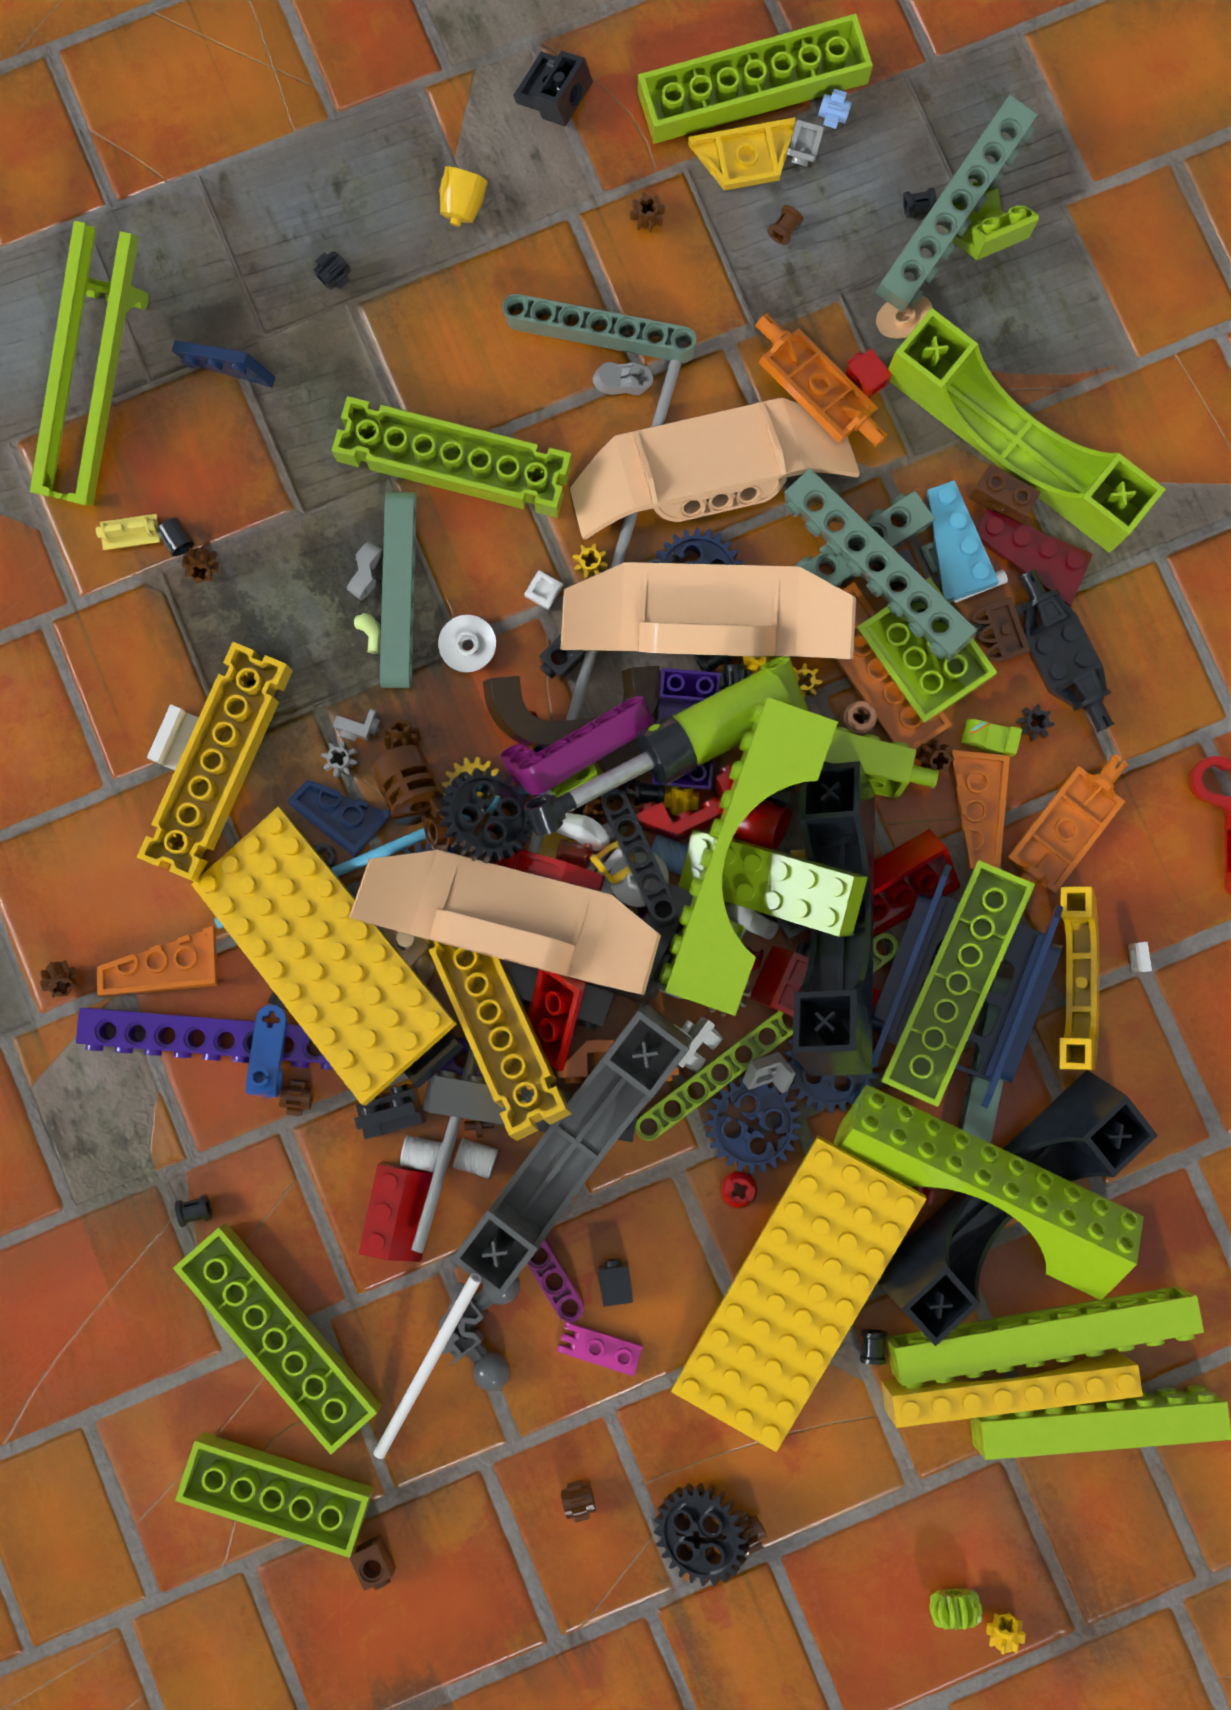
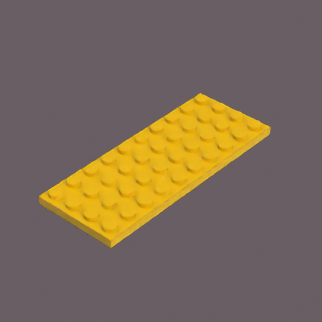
[191,807,457,1106]
[671,1135,926,1452]

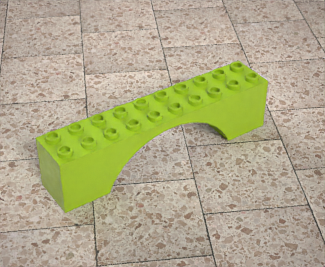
[888,308,1166,553]
[659,697,838,1016]
[833,1084,1144,1300]

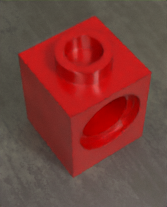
[845,348,892,399]

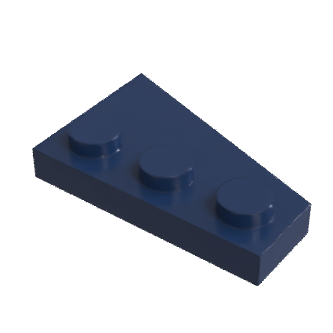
[172,340,275,388]
[288,779,392,857]

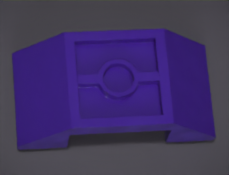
[652,668,721,790]

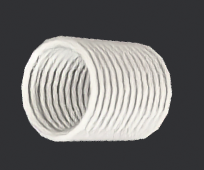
[400,1135,443,1173]
[453,1138,499,1179]

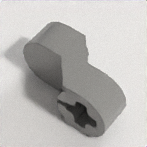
[592,362,653,395]
[347,540,383,600]

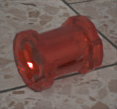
[556,839,593,869]

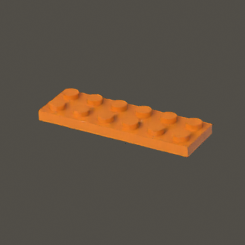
[834,582,952,749]

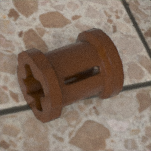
[767,205,804,245]

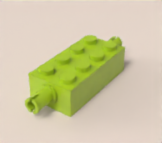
[824,727,939,800]

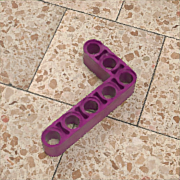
[500,696,655,795]
[495,1190,584,1322]

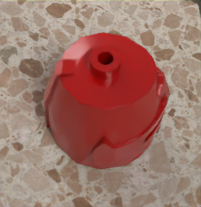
[734,801,793,850]

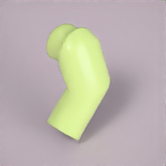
[354,613,381,654]

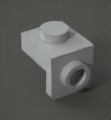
[787,120,825,167]
[333,709,381,742]
[742,1052,795,1093]

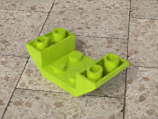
[946,181,1039,260]

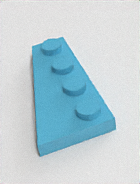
[926,480,999,603]

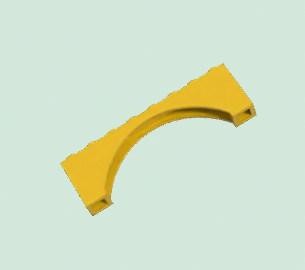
[881,1351,1143,1428]

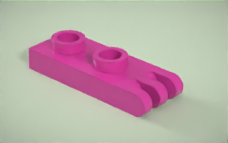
[557,1322,643,1376]

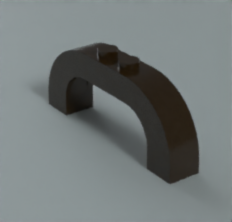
[483,666,661,748]

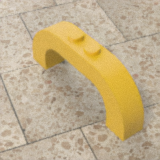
[1060,887,1099,1070]

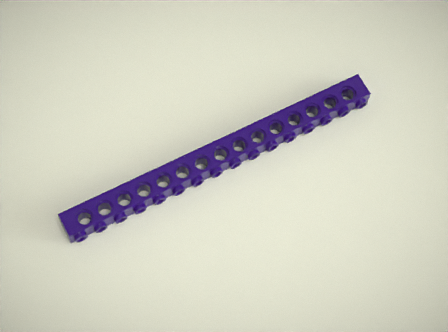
[76,1008,553,1077]

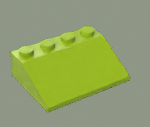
[857,577,998,723]

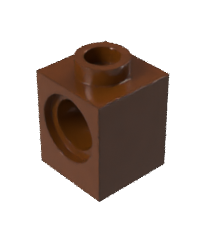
[349,1534,396,1591]

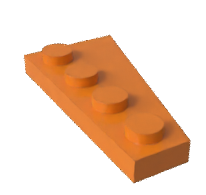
[950,750,1010,870]
[97,926,218,998]

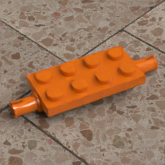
[755,313,889,448]
[1006,754,1128,894]

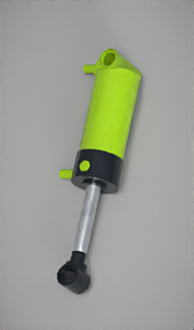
[524,656,808,836]

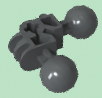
[433,1276,520,1391]

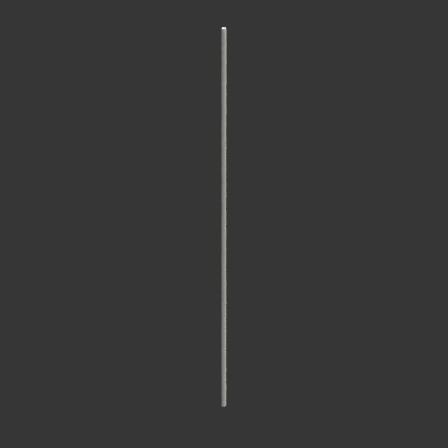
[411,341,688,1253]

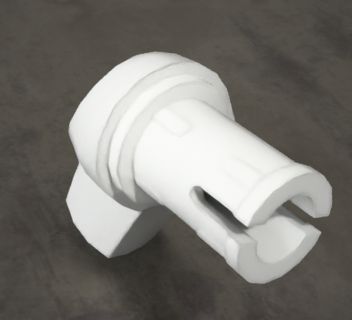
[557,813,627,851]
[725,902,779,939]

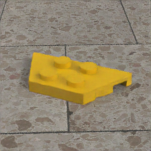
[688,117,796,191]

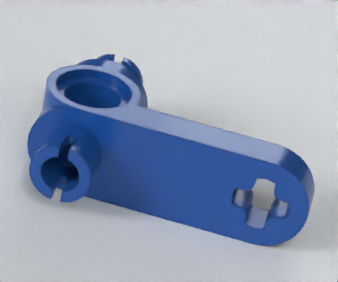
[246,1005,288,1099]

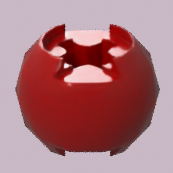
[720,1170,758,1209]

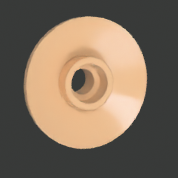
[876,295,933,339]

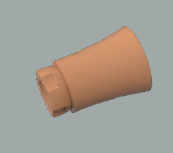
[835,701,877,736]

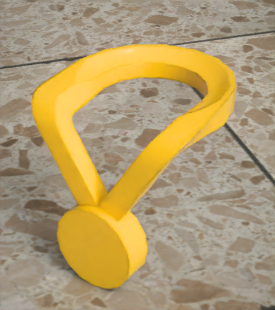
[590,842,635,884]

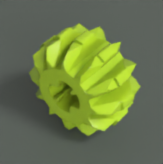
[929,1587,983,1630]

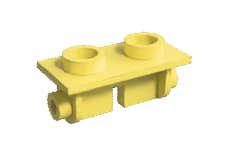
[96,514,160,550]

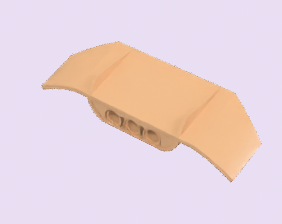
[570,397,860,540]
[560,562,856,659]
[349,850,661,995]

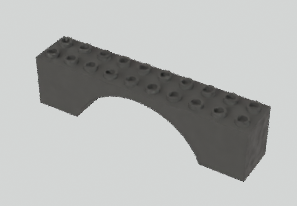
[451,1002,692,1298]

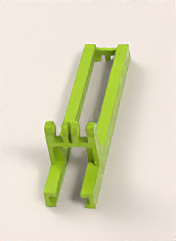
[30,220,149,506]

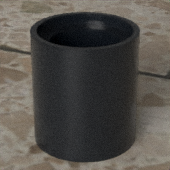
[156,518,194,557]

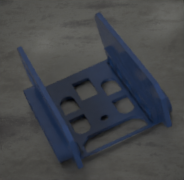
[872,864,1063,1108]

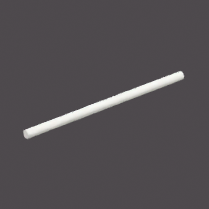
[374,1273,482,1459]

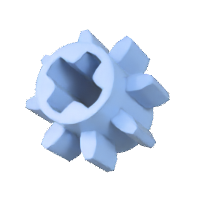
[818,89,852,129]

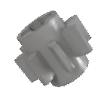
[321,741,359,778]

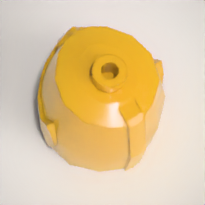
[439,166,488,227]

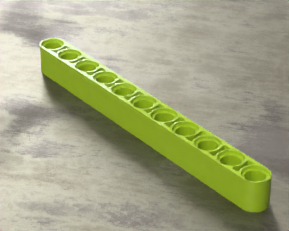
[635,934,898,1141]

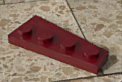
[977,509,1093,607]

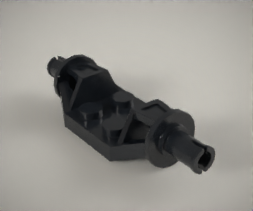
[1018,569,1115,733]

